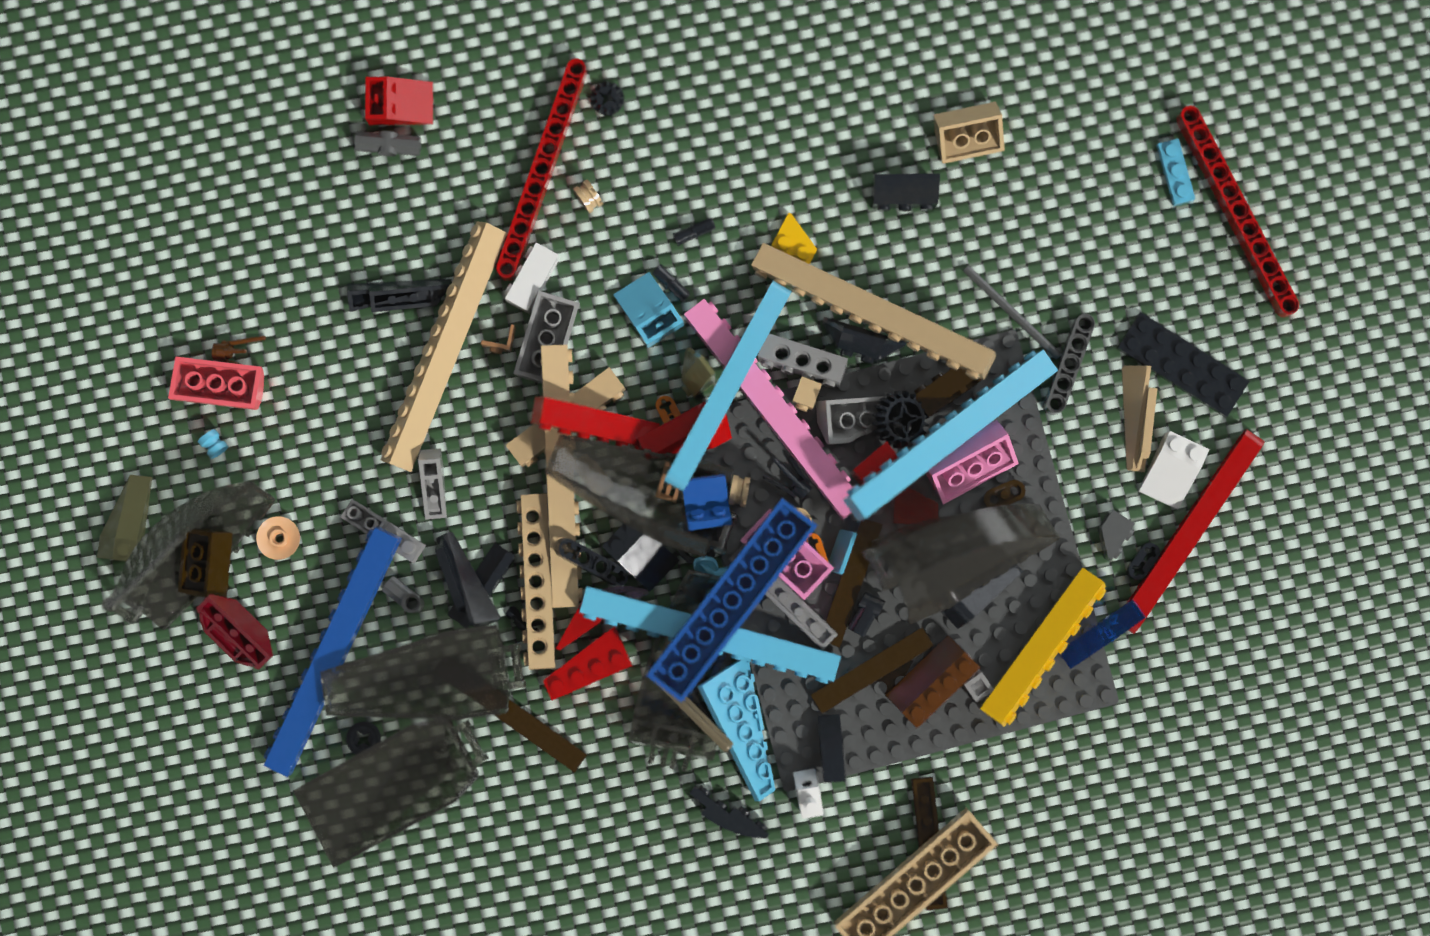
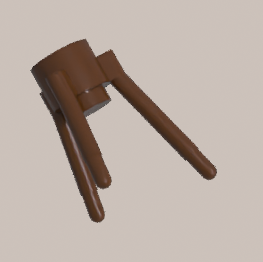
[212,336,266,365]

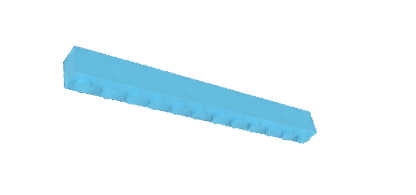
[843,350,1058,521]
[580,586,841,684]

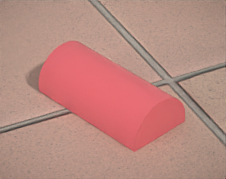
[168,357,264,410]

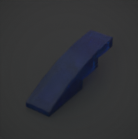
[1059,599,1146,669]

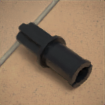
[673,218,716,246]
[652,264,690,302]

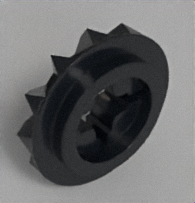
[590,81,624,115]
[346,721,381,756]

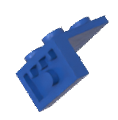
[683,474,732,531]

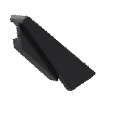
[347,279,452,312]
[435,532,500,629]

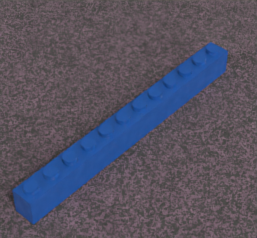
[263,527,402,777]

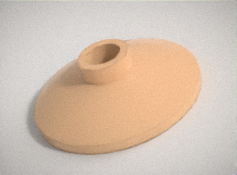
[256,516,300,560]

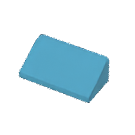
[828,529,857,575]

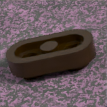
[983,480,1026,511]

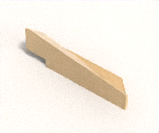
[1122,366,1157,472]

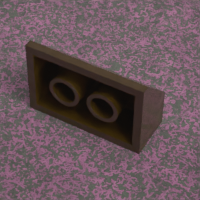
[178,527,233,598]

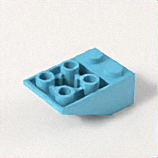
[613,272,684,348]

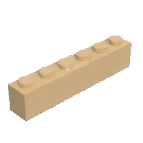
[506,367,625,467]

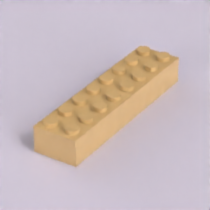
[834,807,998,936]

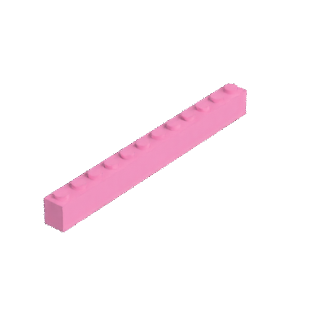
[684,299,852,521]

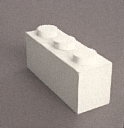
[504,243,560,314]

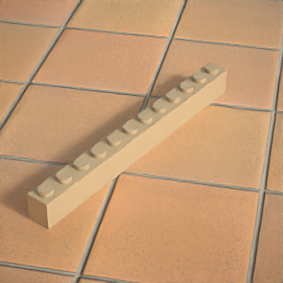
[380,221,507,472]
[751,243,996,379]
[541,345,583,608]

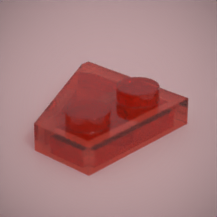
[894,487,938,525]

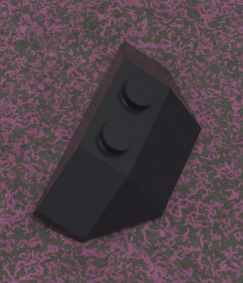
[822,317,906,364]

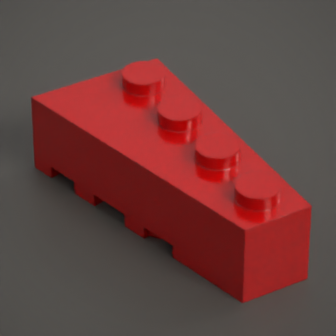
[543,626,633,701]

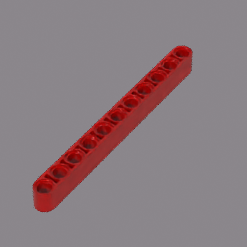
[496,58,587,281]
[1176,105,1299,318]
[1115,429,1265,634]

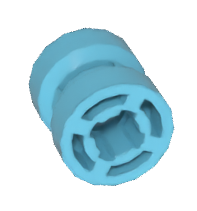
[198,429,229,459]

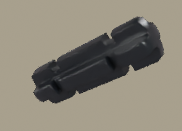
[505,606,540,632]

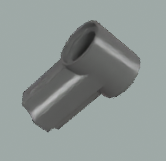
[382,576,425,613]

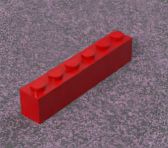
[530,397,660,452]

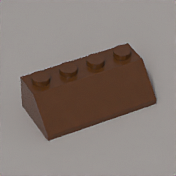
[885,635,980,728]

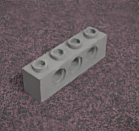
[758,333,848,388]

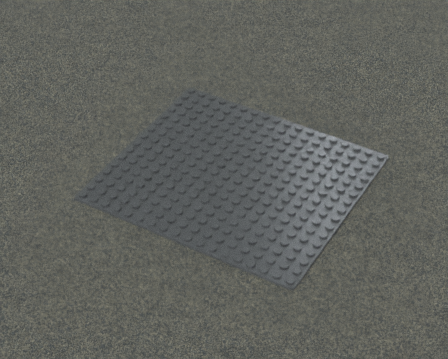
[698,330,1119,792]

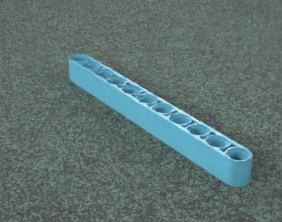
[664,281,792,491]

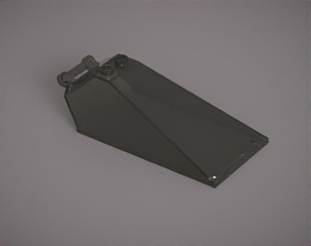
[293,718,489,868]

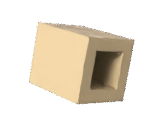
[792,377,822,412]

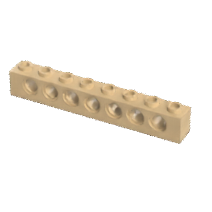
[517,494,555,670]

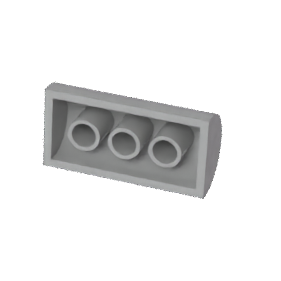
[513,291,580,384]

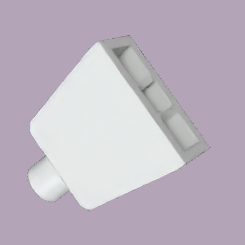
[793,768,824,819]

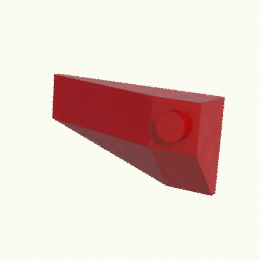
[637,401,732,459]

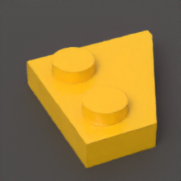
[771,213,817,264]

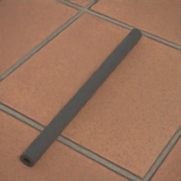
[963,265,1062,359]

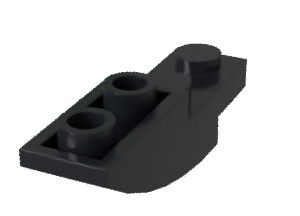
[690,785,769,838]

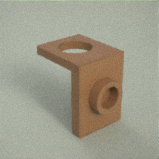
[481,324,516,354]

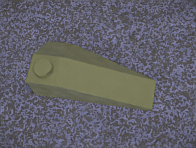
[681,347,715,399]
[97,475,152,563]

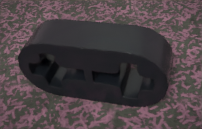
[1127,543,1160,580]

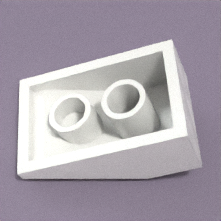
[1138,431,1210,510]

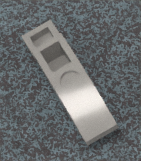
[341,499,426,564]

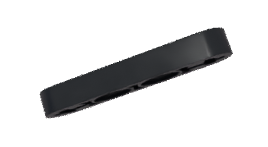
[554,538,629,586]

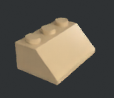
[933,102,1005,164]

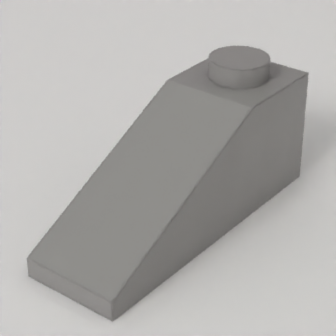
[418,448,447,520]

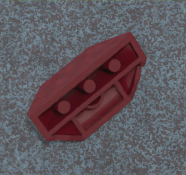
[196,594,273,670]

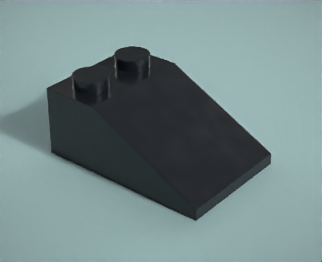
[602,515,680,591]

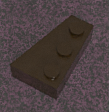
[914,367,983,420]

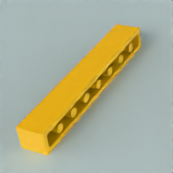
[980,567,1106,727]

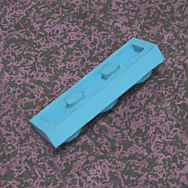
[1156,138,1195,206]

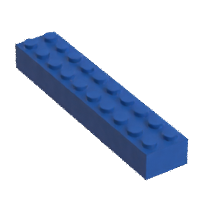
[646,498,818,703]

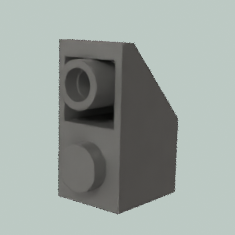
[1098,510,1135,561]

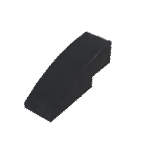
[818,714,846,783]

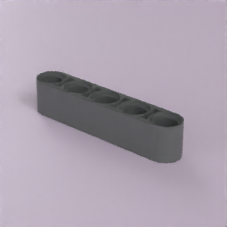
[1043,314,1095,415]

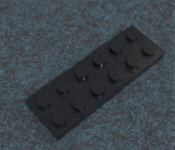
[1117,312,1250,418]

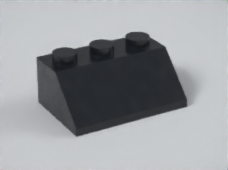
[872,174,940,212]

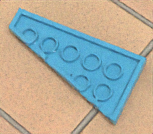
[697,657,775,801]

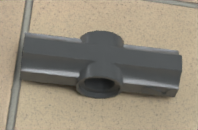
[354,131,421,157]

